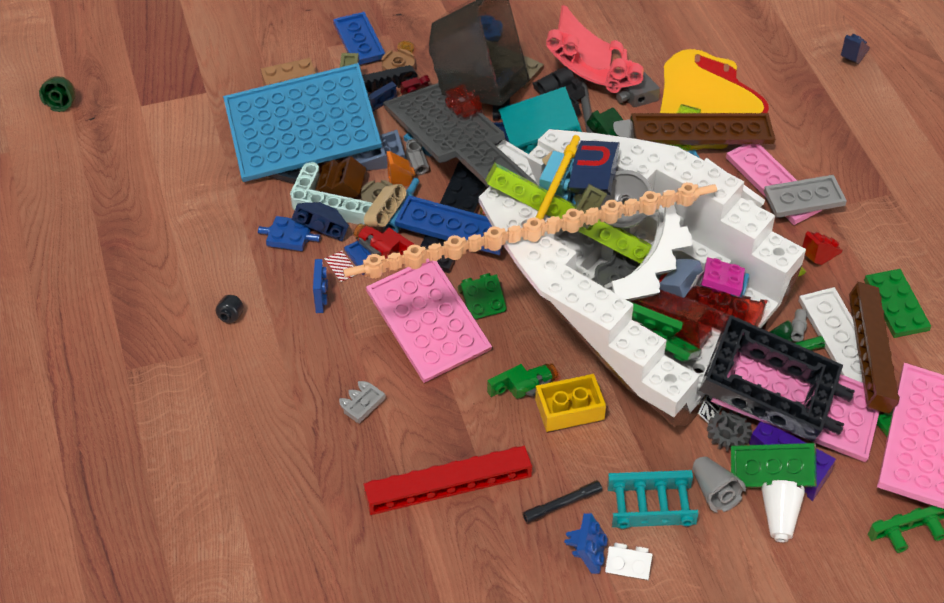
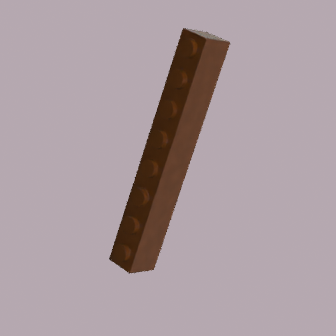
[849,282,900,413]

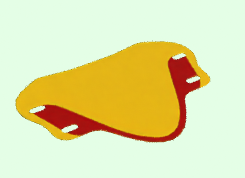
[660,49,769,151]

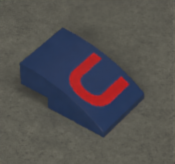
[569,140,620,195]

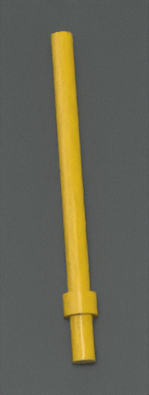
[535,135,580,220]

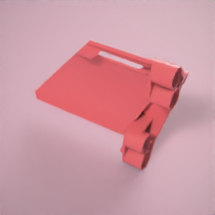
[546,5,644,93]

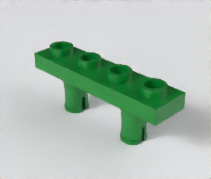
[867,505,944,553]

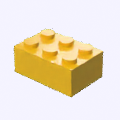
[535,374,606,432]

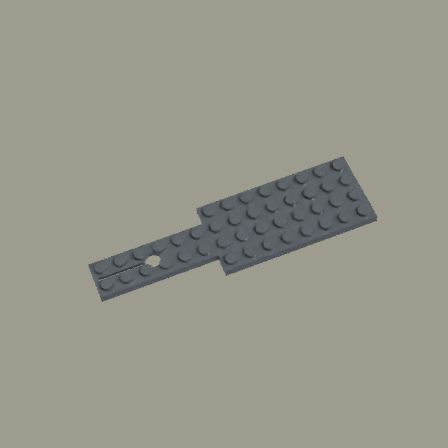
[383,81,538,187]

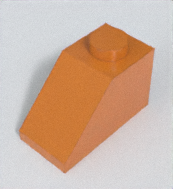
[386,151,415,187]

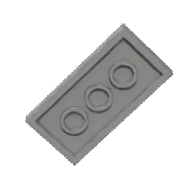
[764,175,847,218]

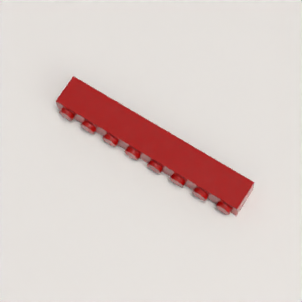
[363,445,532,515]

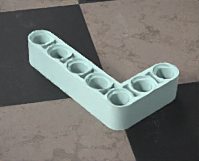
[290,162,373,226]

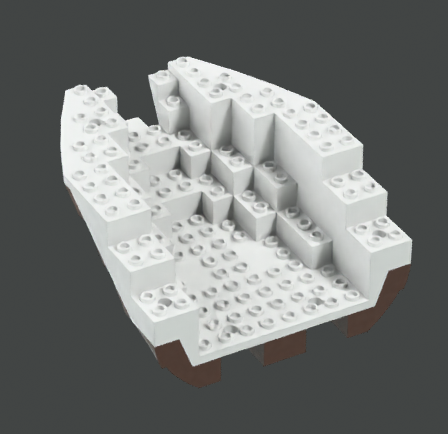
[479,129,806,427]

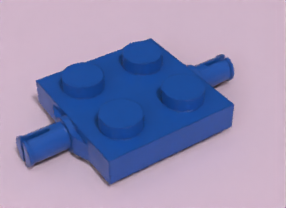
[258,216,321,251]

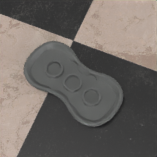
[594,250,641,287]

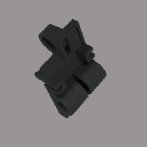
[533,67,585,116]

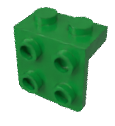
[457,273,506,319]

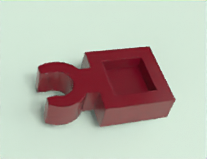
[400,75,430,95]

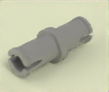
[791,309,807,342]

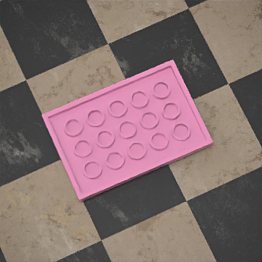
[366,258,492,383]

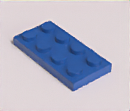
[333,12,385,65]

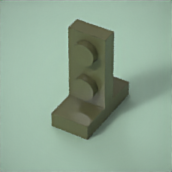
[573,184,607,229]

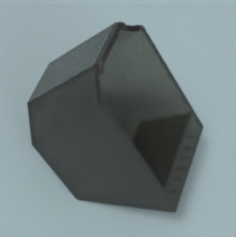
[429,0,530,106]

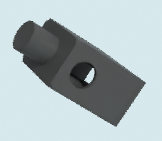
[616,72,660,107]

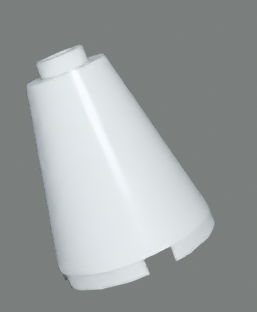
[762,480,805,542]

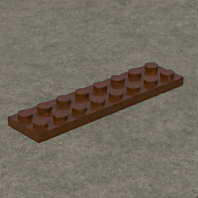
[630,113,776,145]

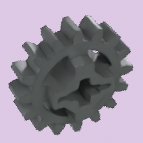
[707,410,752,451]

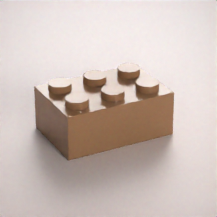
[261,58,316,86]

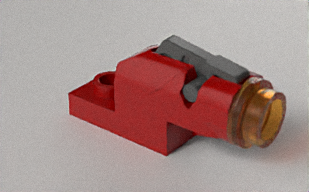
[353,223,415,259]

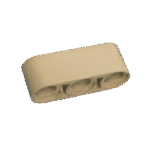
[364,184,406,228]

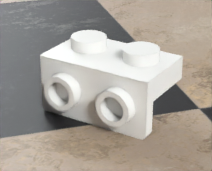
[605,543,652,580]

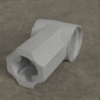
[406,139,429,176]

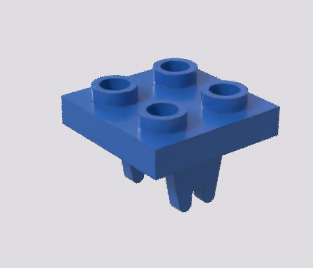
[564,513,608,574]

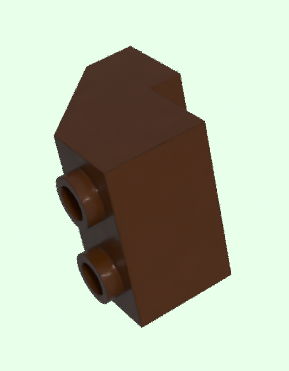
[315,156,366,198]

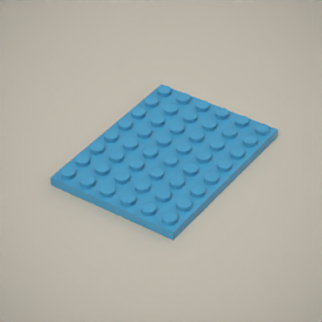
[223,63,382,182]

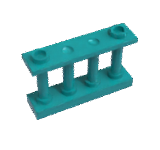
[607,470,699,529]

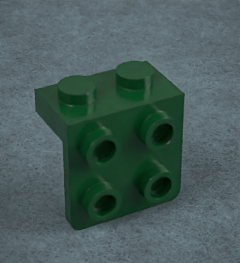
[586,108,623,136]

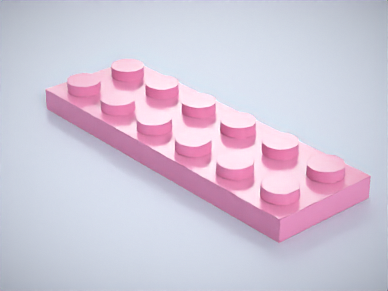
[726,144,822,225]

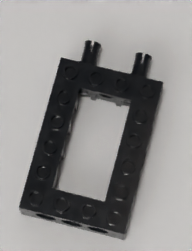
[698,315,855,442]

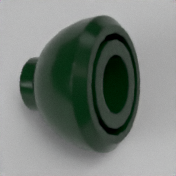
[770,320,793,341]

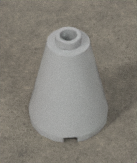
[692,457,746,513]

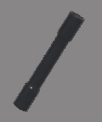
[522,480,602,524]

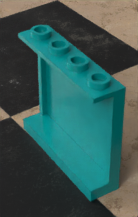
[499,87,582,154]

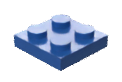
[313,259,328,313]

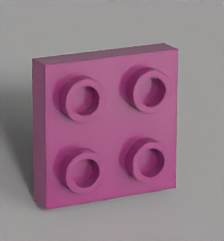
[701,257,745,301]

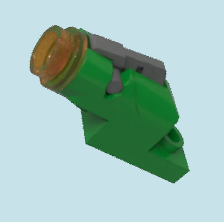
[487,363,558,399]

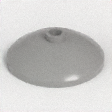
[599,170,653,228]

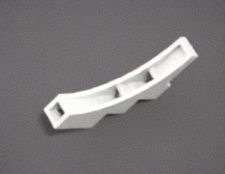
[604,190,692,301]

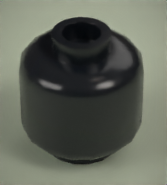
[215,295,244,323]

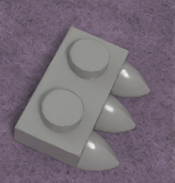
[339,381,386,424]

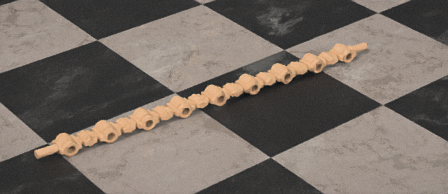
[343,182,717,279]

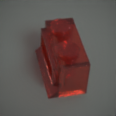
[445,84,483,118]

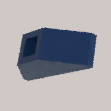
[841,33,870,64]
[291,202,349,241]

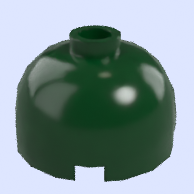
[39,76,76,112]

